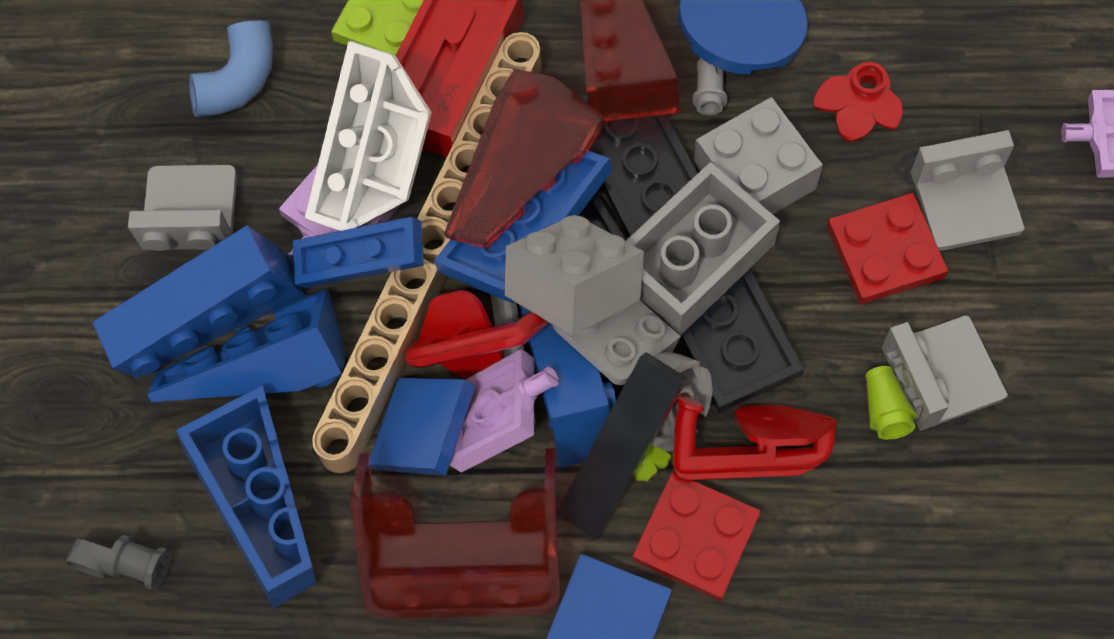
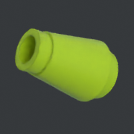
[865,366,917,440]

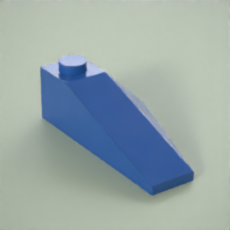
[147,288,347,402]

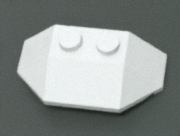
[304,41,432,231]

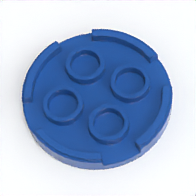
[677,0,808,75]

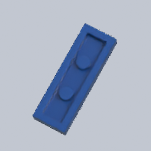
[293,217,424,288]

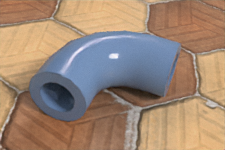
[189,20,273,117]

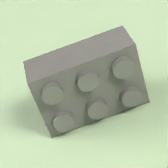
[626,162,780,335]

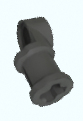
[65,534,172,591]

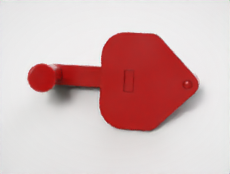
[404,290,551,380]
[673,396,837,480]

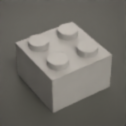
[694,97,823,214]
[505,215,644,336]

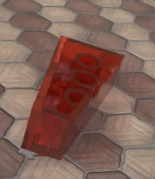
[580,0,680,122]

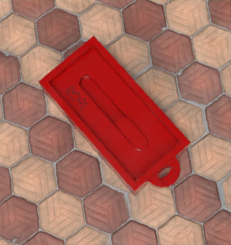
[395,0,524,158]

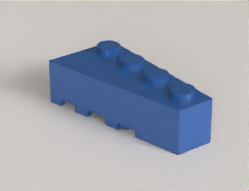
[518,304,616,468]
[176,385,316,608]

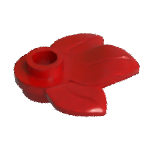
[813,62,903,142]

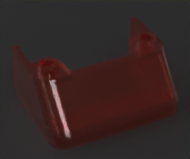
[350,448,560,619]

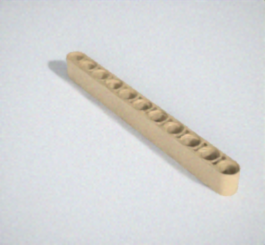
[312,32,542,474]

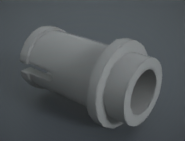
[693,59,727,115]

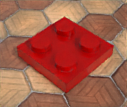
[826,193,948,305]
[632,471,761,602]

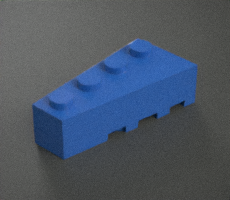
[92,225,307,378]

